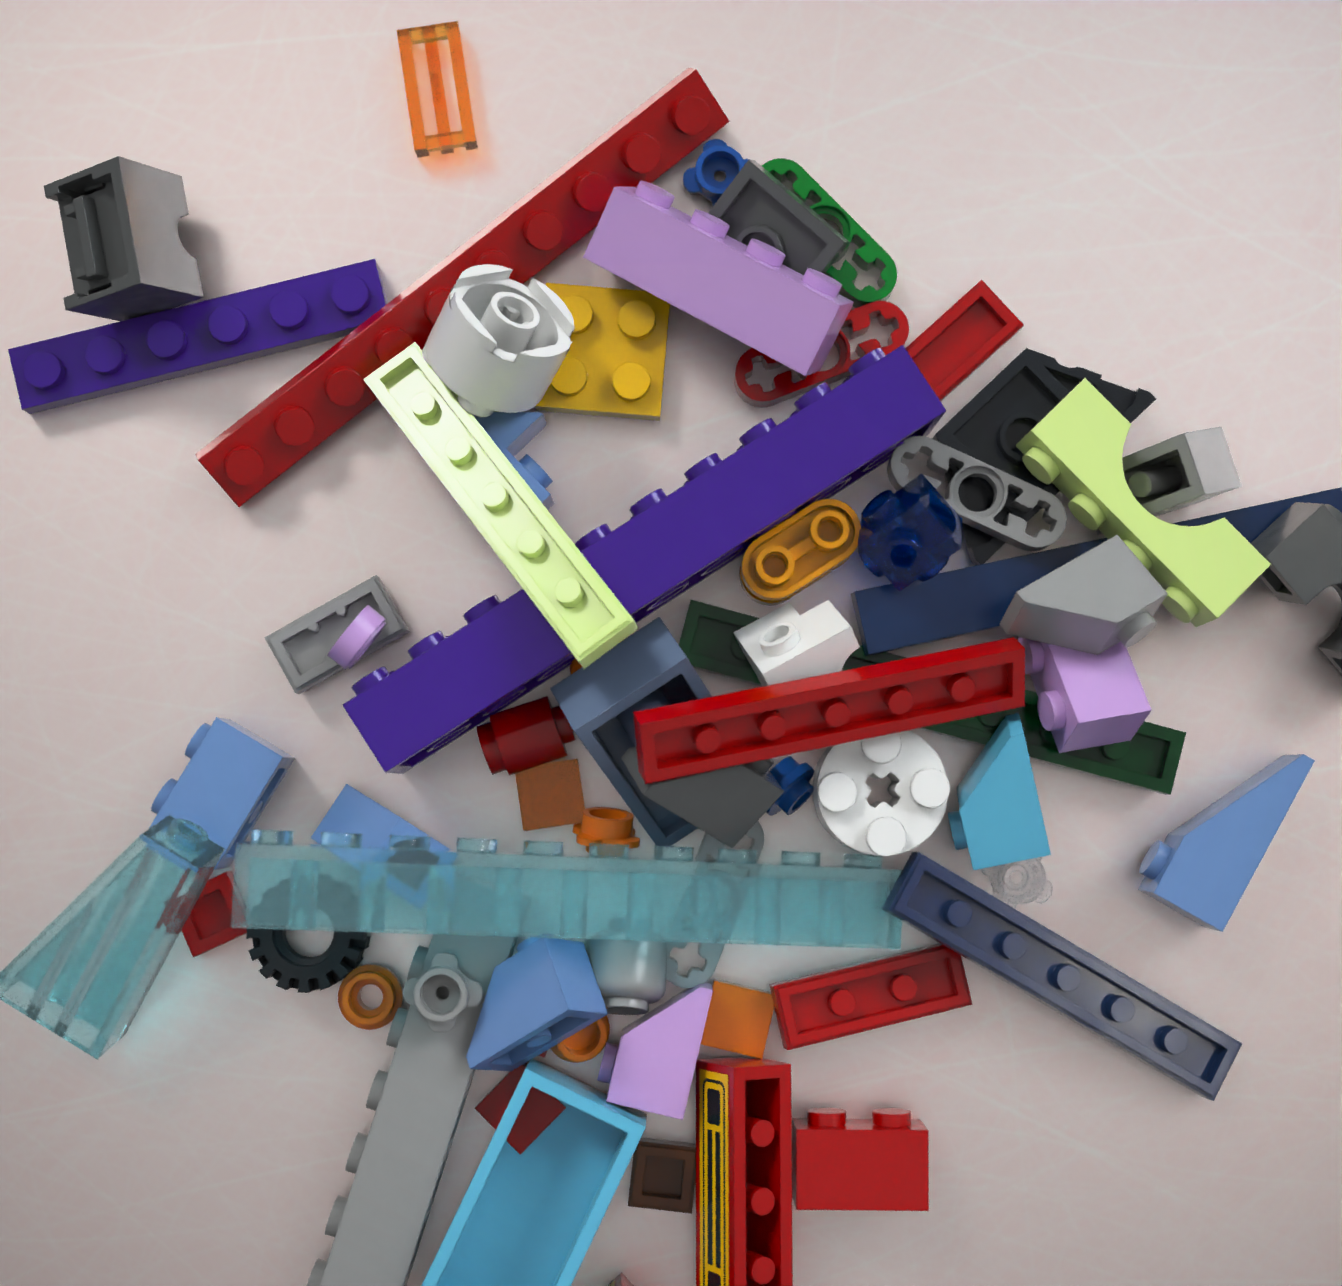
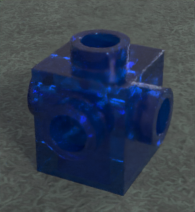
[857,473,963,592]

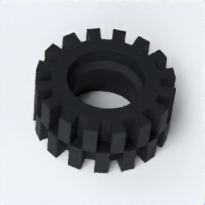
[246,873,371,993]

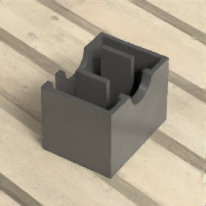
[44,156,204,321]

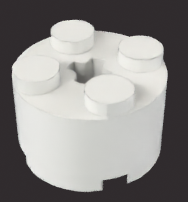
[422,264,575,417]
[812,730,950,856]

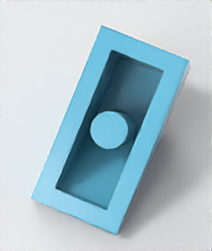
[948,713,1051,870]

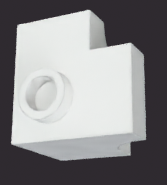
[733,600,860,687]

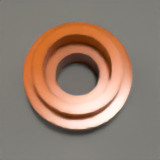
[338,964,403,1030]

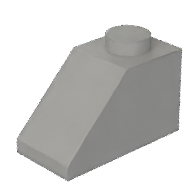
[1096,427,1242,535]
[999,535,1168,655]

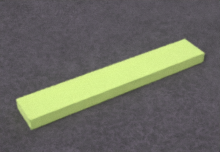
[363,342,639,669]

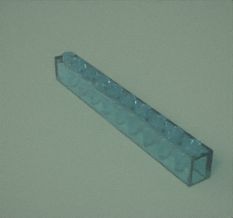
[231,829,902,949]

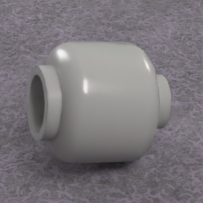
[584,917,667,1015]

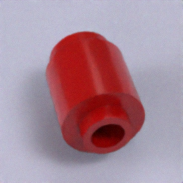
[476,696,576,775]

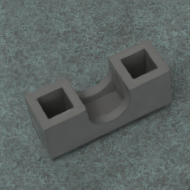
[1250,502,1342,675]

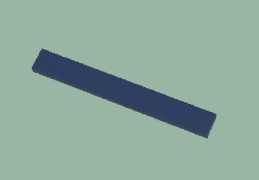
[851,487,1342,656]

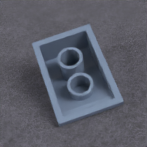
[550,617,712,852]

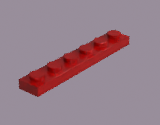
[633,637,1025,784]

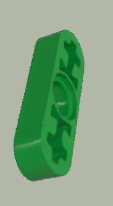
[762,158,897,308]

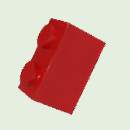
[792,1108,929,1211]

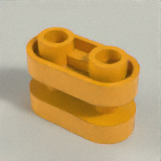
[739,499,861,606]

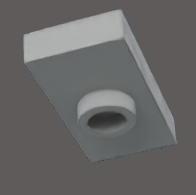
[265,575,410,694]

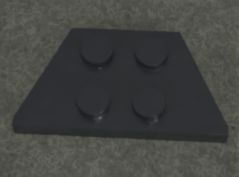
[932,348,1156,566]

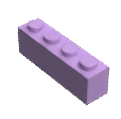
[583,181,854,376]

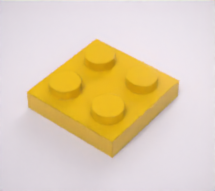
[535,283,670,421]

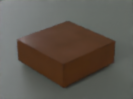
[628,1137,696,1214]

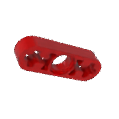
[734,301,909,408]

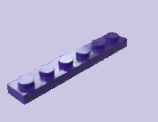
[8,259,388,414]

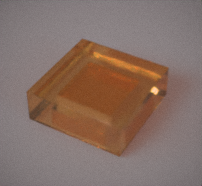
[515,759,586,831]

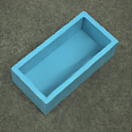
[421,1059,647,1286]

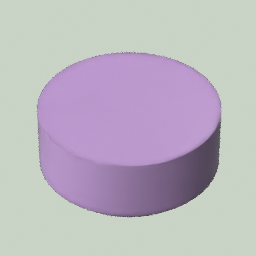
[327,605,387,670]

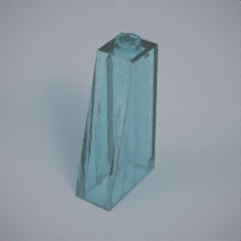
[0,815,225,1060]

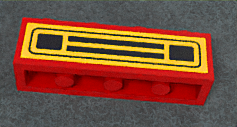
[696,1056,793,1286]

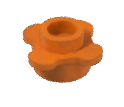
[572,807,640,857]

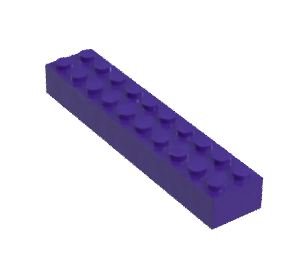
[343,345,947,774]

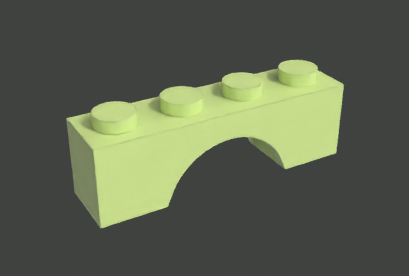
[1015,378,1271,627]

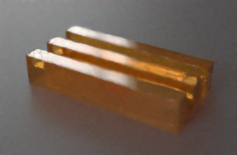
[397,21,478,158]

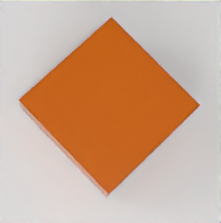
[701,979,774,1059]

